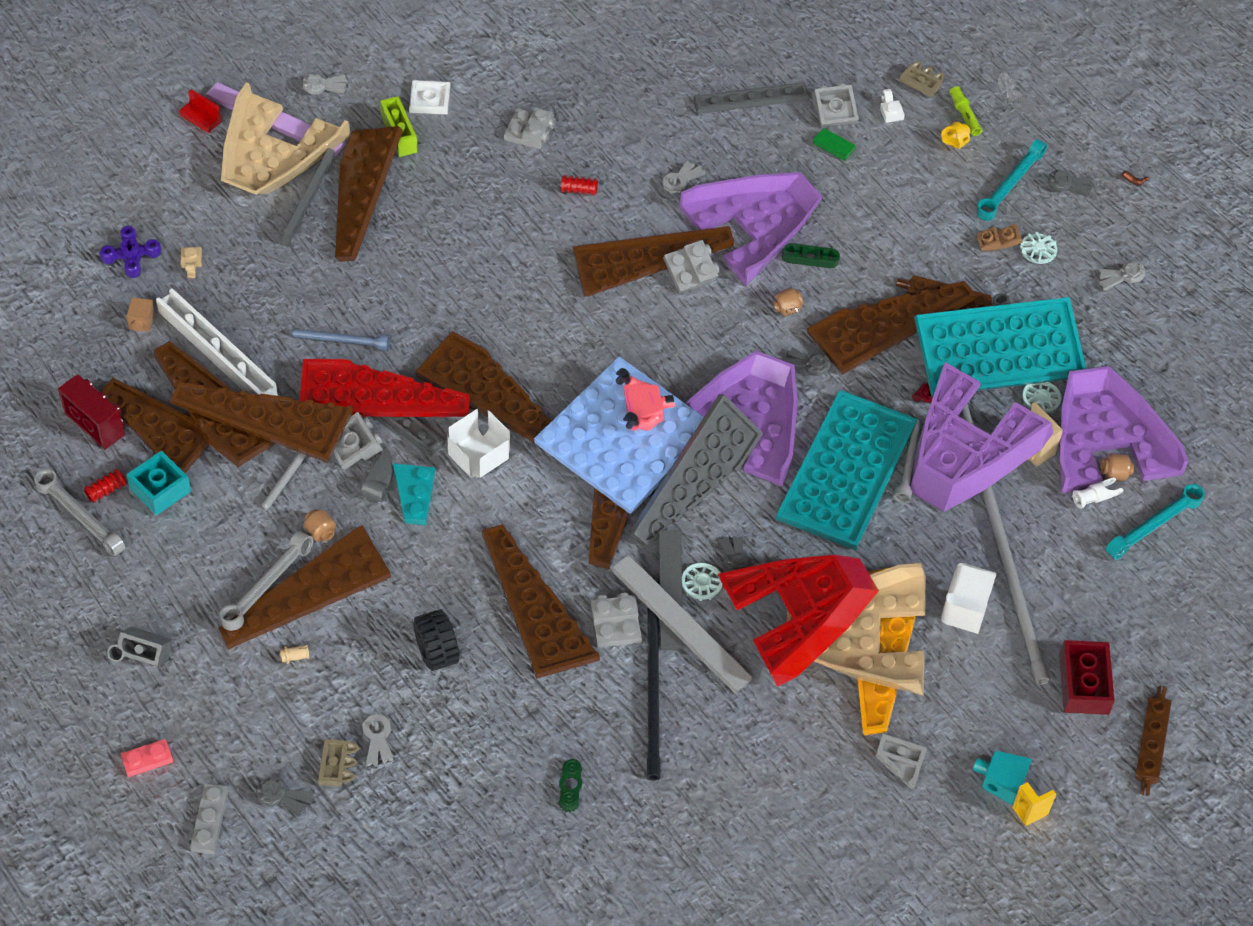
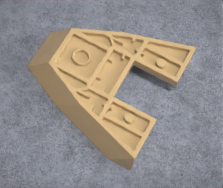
[221,82,351,194]
[787,563,926,696]

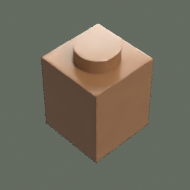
[126,297,155,332]

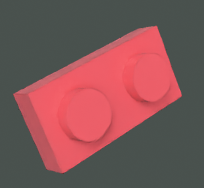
[120,739,173,777]

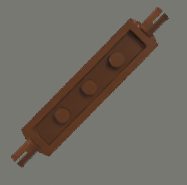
[895,275,993,310]
[1135,686,1172,796]

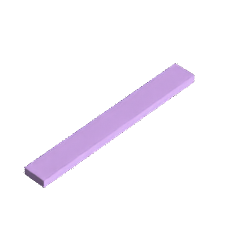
[206,82,346,158]

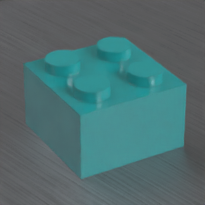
[126,450,191,516]

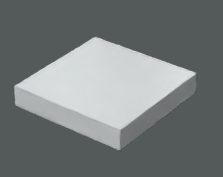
[409,80,450,114]

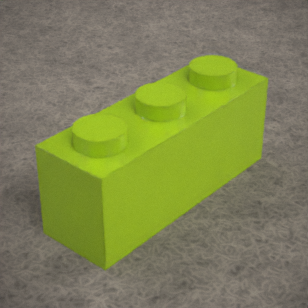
[380,96,418,157]

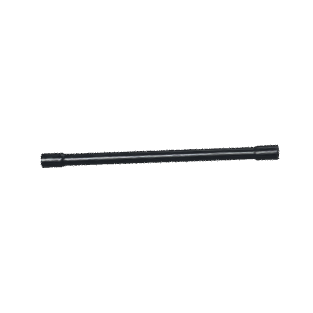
[647,577,661,781]

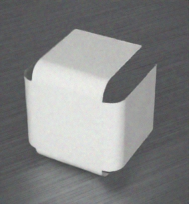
[448,409,510,478]
[941,563,996,634]

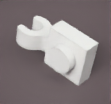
[880,89,905,123]

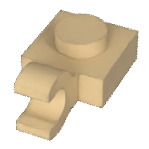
[181,247,202,278]

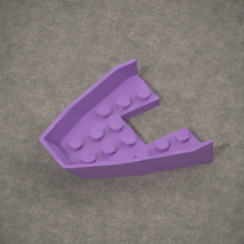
[679,172,823,286]
[685,351,798,487]
[910,362,1053,512]
[1060,366,1189,493]

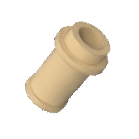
[280,644,309,664]

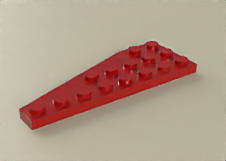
[300,359,470,417]

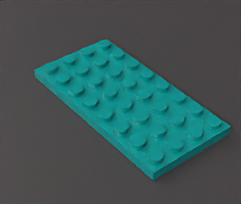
[914,297,1086,397]
[776,390,918,551]

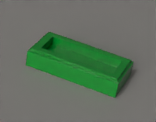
[813,128,856,161]

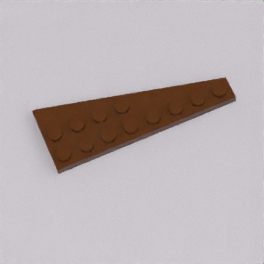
[573,226,734,297]
[170,382,354,463]
[589,488,630,570]
[482,524,600,679]

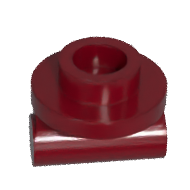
[912,382,933,403]

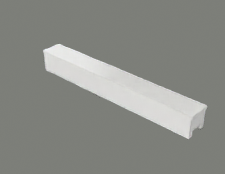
[156,289,278,396]

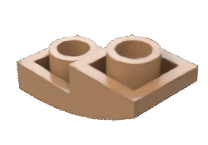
[977,224,1023,251]

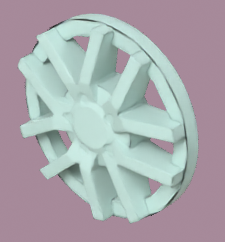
[1020,232,1058,264]
[1022,382,1062,413]
[682,563,722,601]

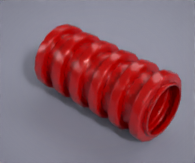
[561,175,598,196]
[84,469,126,503]

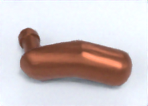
[1121,170,1149,186]

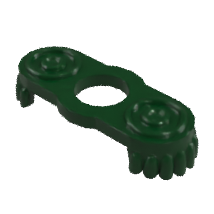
[558,759,583,813]

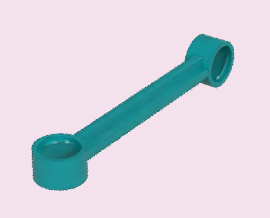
[976,139,1048,221]
[1105,484,1205,560]

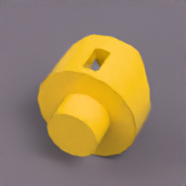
[941,121,970,149]

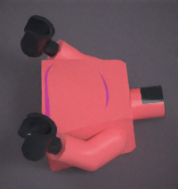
[615,368,675,431]

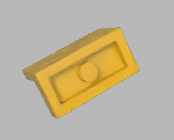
[1012,782,1056,826]

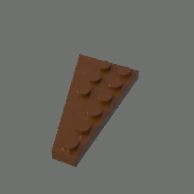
[101,378,209,473]

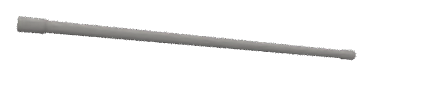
[960,404,1049,685]

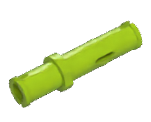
[949,86,983,136]

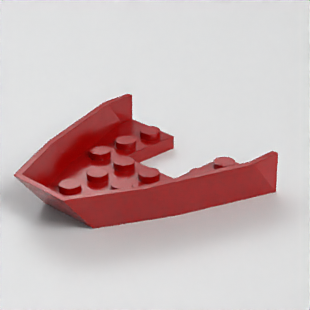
[718,555,879,687]

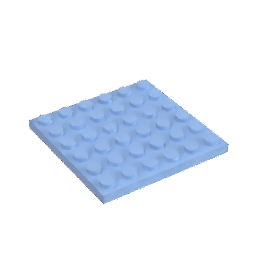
[534,357,704,514]

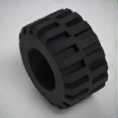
[413,609,459,671]

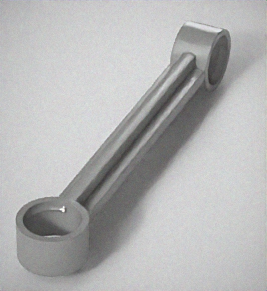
[34,469,126,557]
[219,531,313,631]

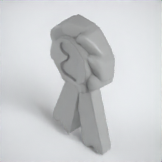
[302,74,348,95]
[663,161,706,194]
[1099,261,1145,291]
[362,714,393,767]

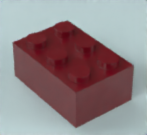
[58,374,125,450]
[1059,640,1115,715]

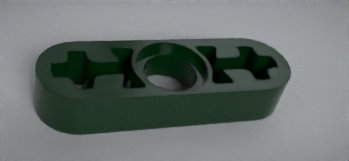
[781,243,840,268]

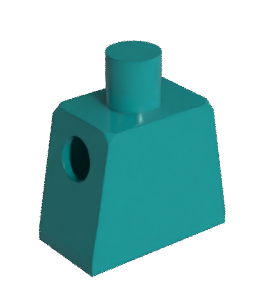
[973,751,1032,805]

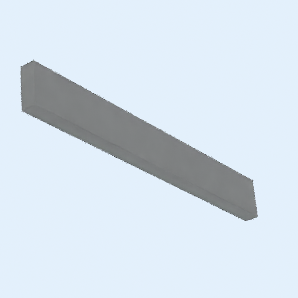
[612,555,753,694]

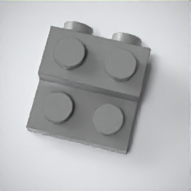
[812,83,859,127]
[504,108,556,150]
[663,240,719,294]
[333,412,383,470]
[591,593,642,648]

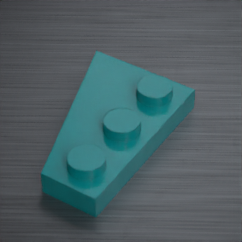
[393,463,436,525]

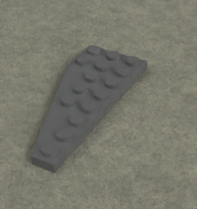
[629,394,763,546]

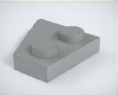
[875,734,927,789]

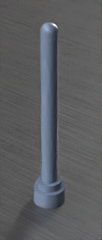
[291,329,390,352]

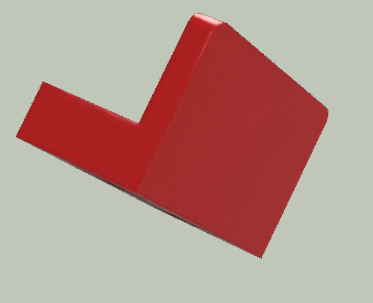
[179,89,222,133]

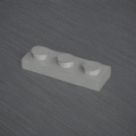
[190,784,229,854]

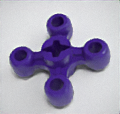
[100,226,161,278]

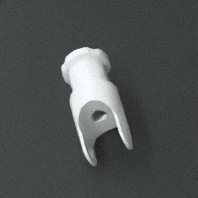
[1072,477,1123,509]

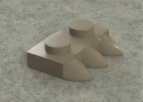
[900,61,944,97]
[318,739,360,787]

